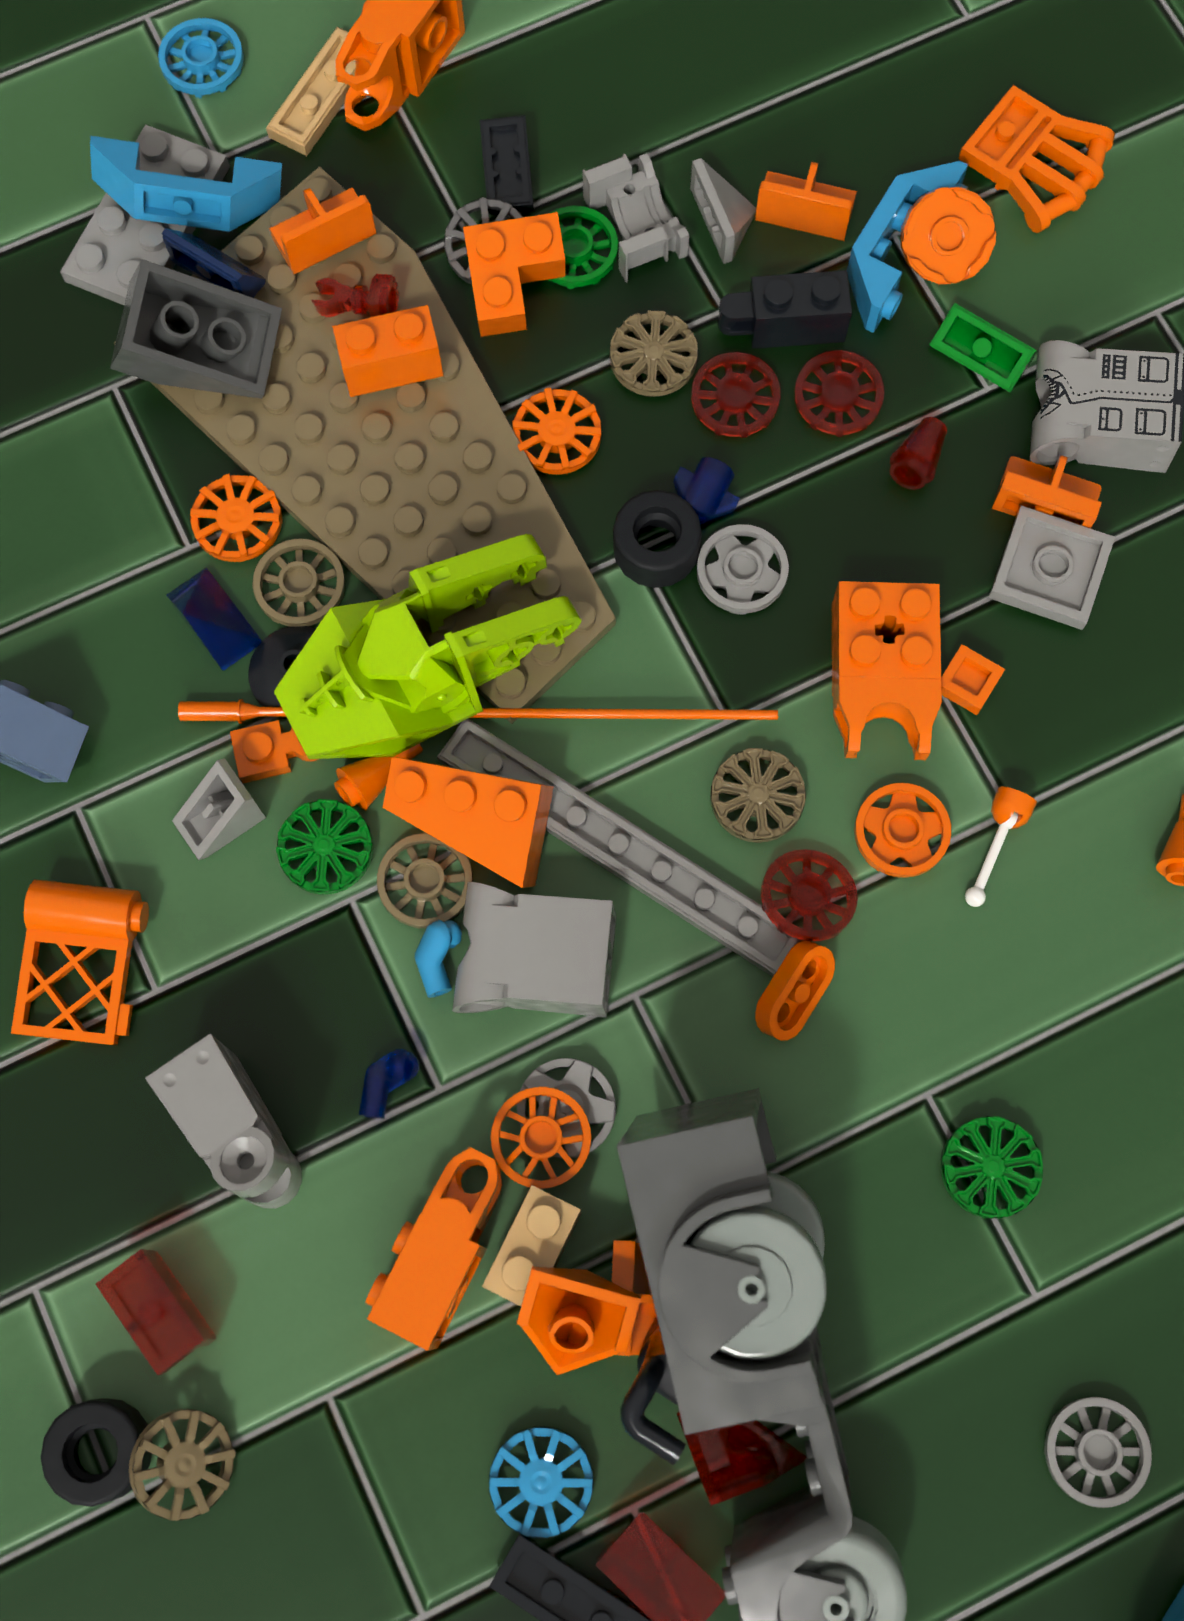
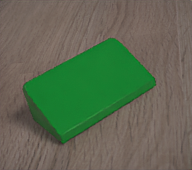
[929,303,1038,393]

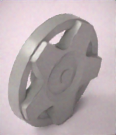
[697,524,789,615]
[517,1058,616,1159]

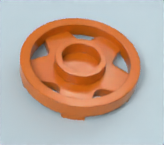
[854,783,951,878]

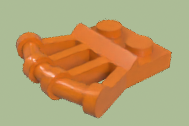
[958,85,1115,233]

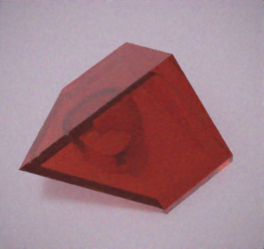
[676,1412,807,1506]

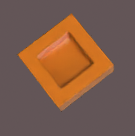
[941,644,1005,715]

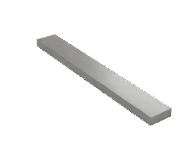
[437,719,805,977]

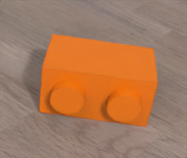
[332,305,444,397]

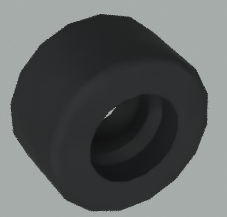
[613,490,702,588]
[40,1398,153,1507]

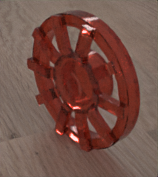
[794,350,884,437]
[691,352,781,438]
[761,849,858,942]

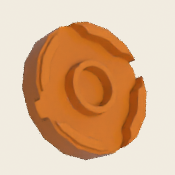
[901,187,996,285]

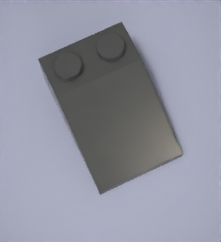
[110,259,282,399]

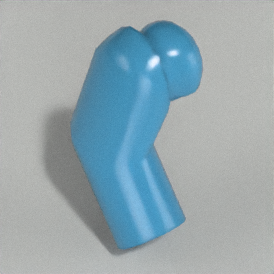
[415,920,462,998]

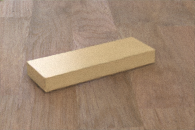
[266,27,356,156]

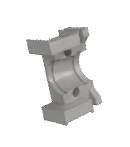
[583,153,689,282]

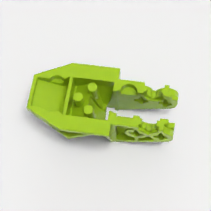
[274,534,581,759]

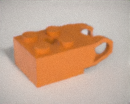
[336,0,465,132]
[832,581,942,760]
[365,1147,503,1351]

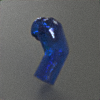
[358,1049,419,1119]

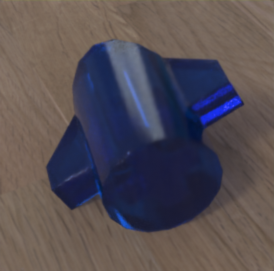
[673,457,740,524]

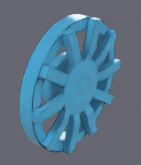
[158,18,244,98]
[489,1426,593,1538]

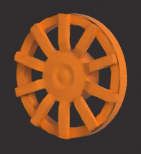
[512,388,602,475]
[190,474,282,562]

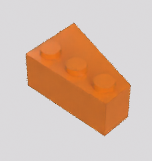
[382,757,554,888]

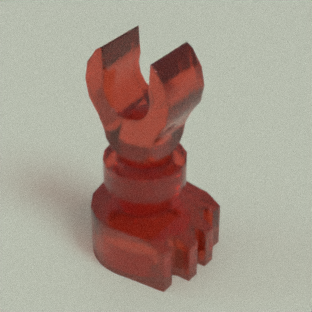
[312,274,400,317]

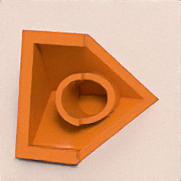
[517,1267,641,1376]

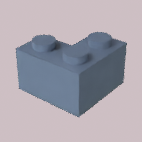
[0,680,89,782]

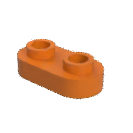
[755,941,835,1041]

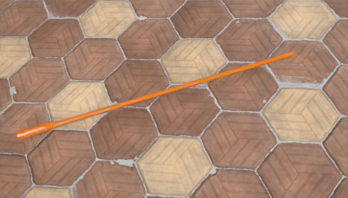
[178,699,778,724]

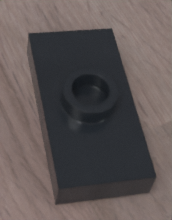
[480,115,534,215]

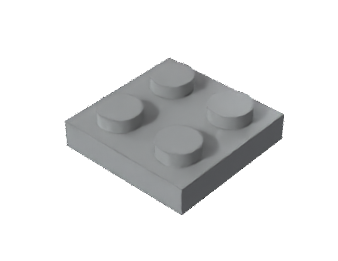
[988,505,1115,630]

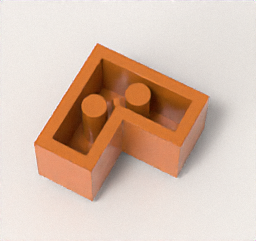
[463,212,566,337]

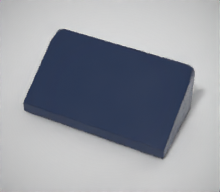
[161,228,266,298]

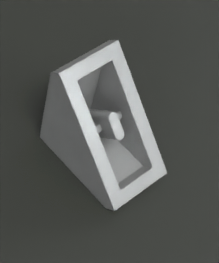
[172,758,266,860]

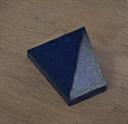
[166,567,262,671]

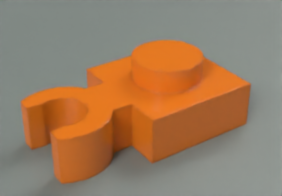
[230,720,319,783]

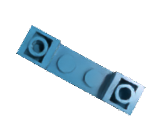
[90,136,282,232]
[847,161,968,333]

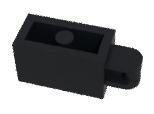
[718,270,852,349]

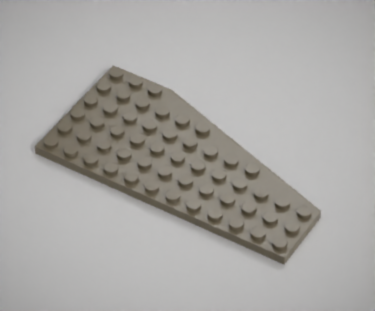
[114,167,616,724]

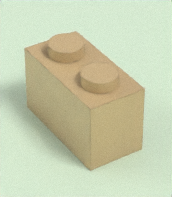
[482,1185,582,1306]

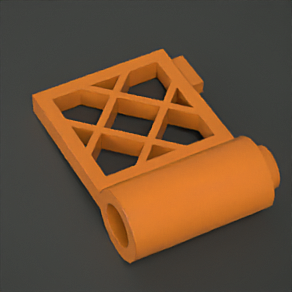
[11,879,149,1045]

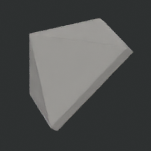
[690,158,756,264]

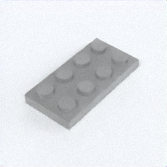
[60,124,230,305]

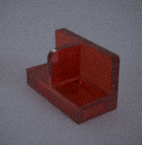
[96,1249,217,1376]
[596,1512,725,1621]

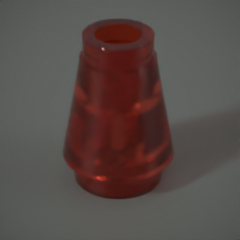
[890,417,947,490]

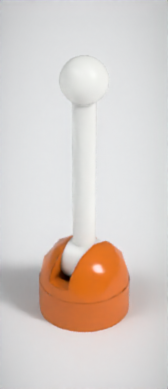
[965,786,1037,907]

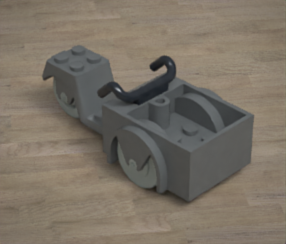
[617,1088,907,1621]

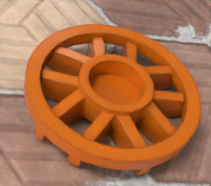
[491,1087,591,1189]

